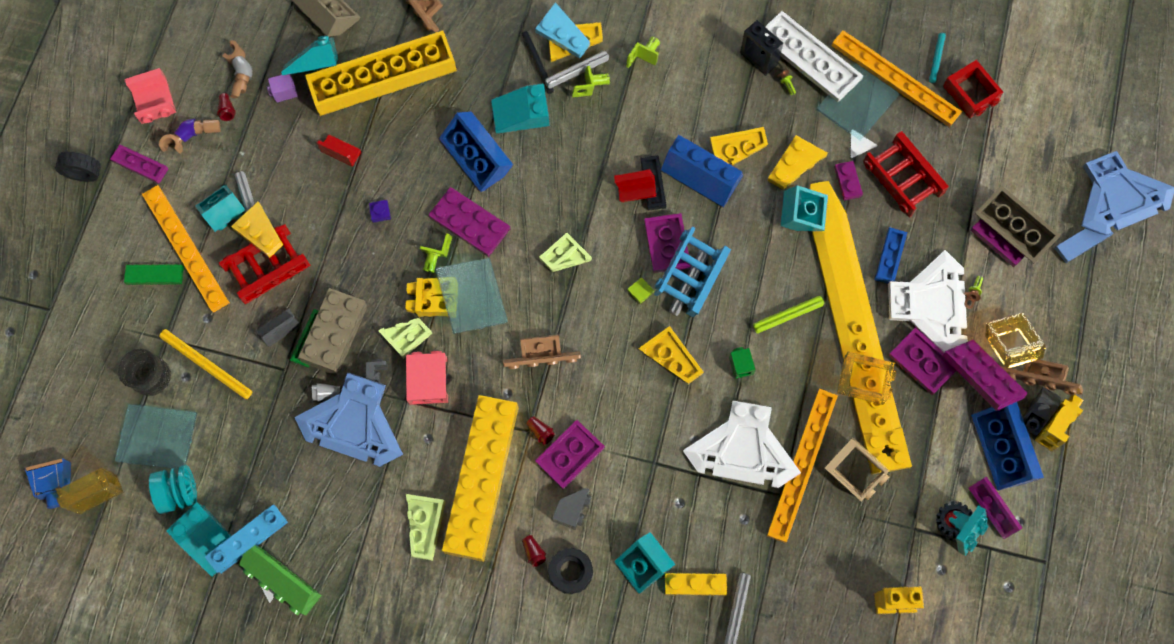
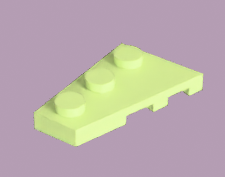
[406,494,446,561]

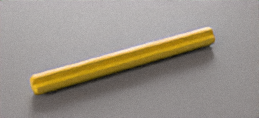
[159,329,253,399]

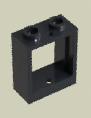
[740,20,783,76]

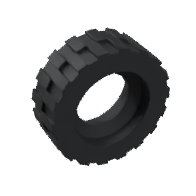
[55,151,101,182]
[548,548,593,595]

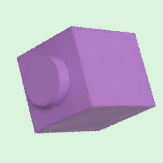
[267,74,298,102]

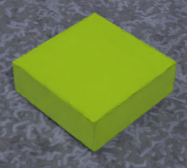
[627,277,654,304]

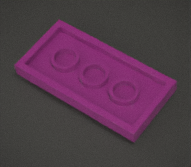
[428,187,511,257]
[943,340,1027,411]

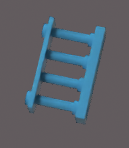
[654,226,731,317]
[205,504,288,574]

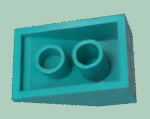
[281,35,338,76]
[491,84,550,134]
[166,502,232,577]

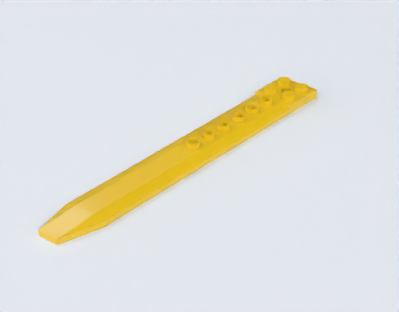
[810,181,912,475]

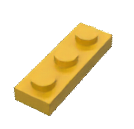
[665,573,727,595]

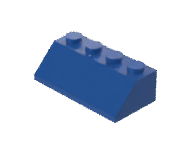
[439,112,514,192]
[661,135,743,208]
[971,402,1044,491]

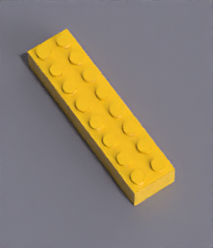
[305,31,457,116]
[442,395,519,562]

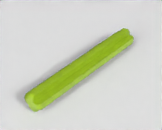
[753,296,824,333]

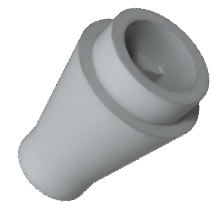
[312,383,340,402]

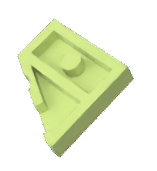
[539,233,592,272]
[379,318,432,359]

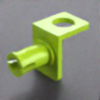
[626,37,660,68]
[572,66,610,97]
[419,233,452,273]

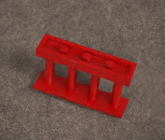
[863,131,949,217]
[219,224,311,305]

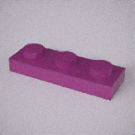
[110,145,168,184]
[970,219,1025,267]
[968,476,1022,539]

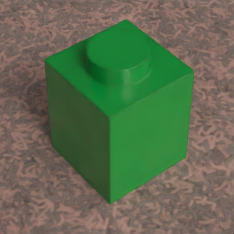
[729,347,756,379]

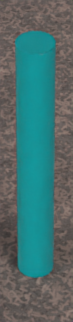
[929,33,946,83]

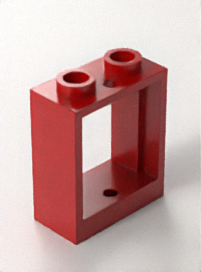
[943,59,1004,118]

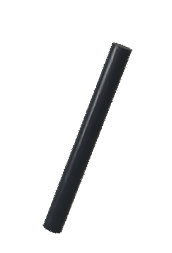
[522,31,554,94]

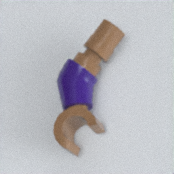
[159,119,221,154]

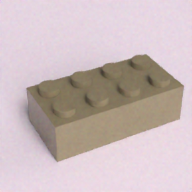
[298,288,367,376]

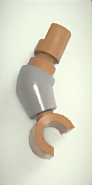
[222,40,253,98]

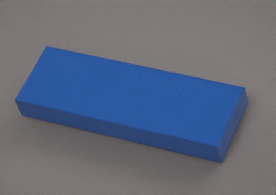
[874,227,907,284]

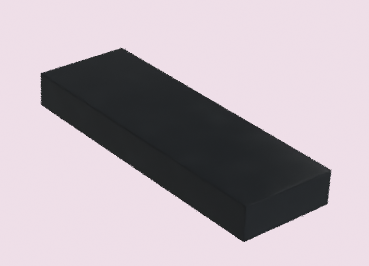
[640,155,667,211]

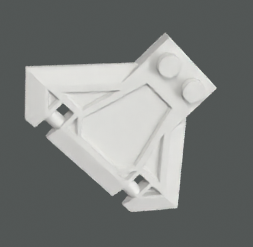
[888,250,968,353]
[683,401,801,488]

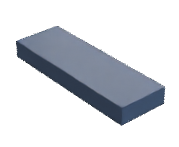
[1054,228,1114,263]

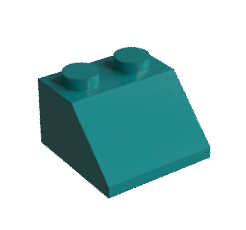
[195,184,245,232]
[780,185,828,231]
[614,532,676,594]

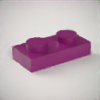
[834,161,863,200]

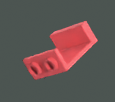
[125,68,176,124]
[406,351,448,405]

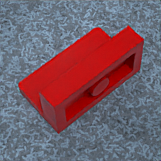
[317,135,361,167]
[614,169,656,203]

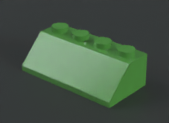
[240,545,322,615]

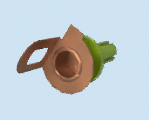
[777,62,796,95]
[964,276,983,309]

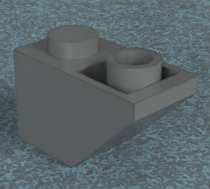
[1023,387,1061,436]
[552,488,592,530]

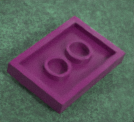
[644,213,691,273]
[888,327,957,395]
[535,420,605,490]

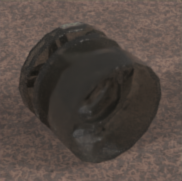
[118,349,171,396]

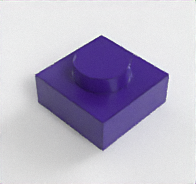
[369,200,391,223]

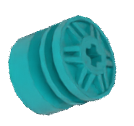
[149,465,197,514]

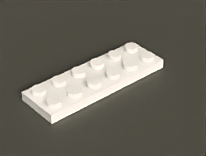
[765,11,863,102]

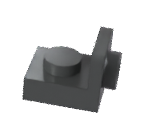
[366,359,388,383]

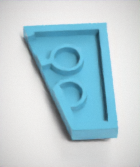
[535,2,590,58]

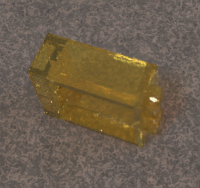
[985,313,1046,369]
[837,352,896,405]
[56,468,124,514]

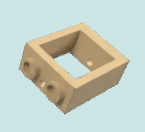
[825,438,890,501]

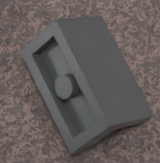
[257,309,301,347]

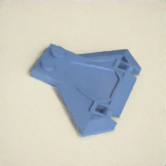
[1081,151,1174,235]
[294,373,403,467]

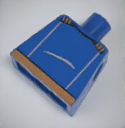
[25,458,71,509]

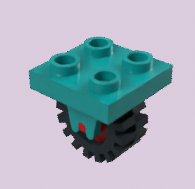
[936,501,988,556]

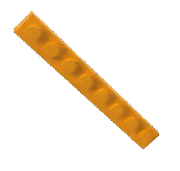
[832,30,962,128]
[142,185,230,313]
[767,389,838,543]

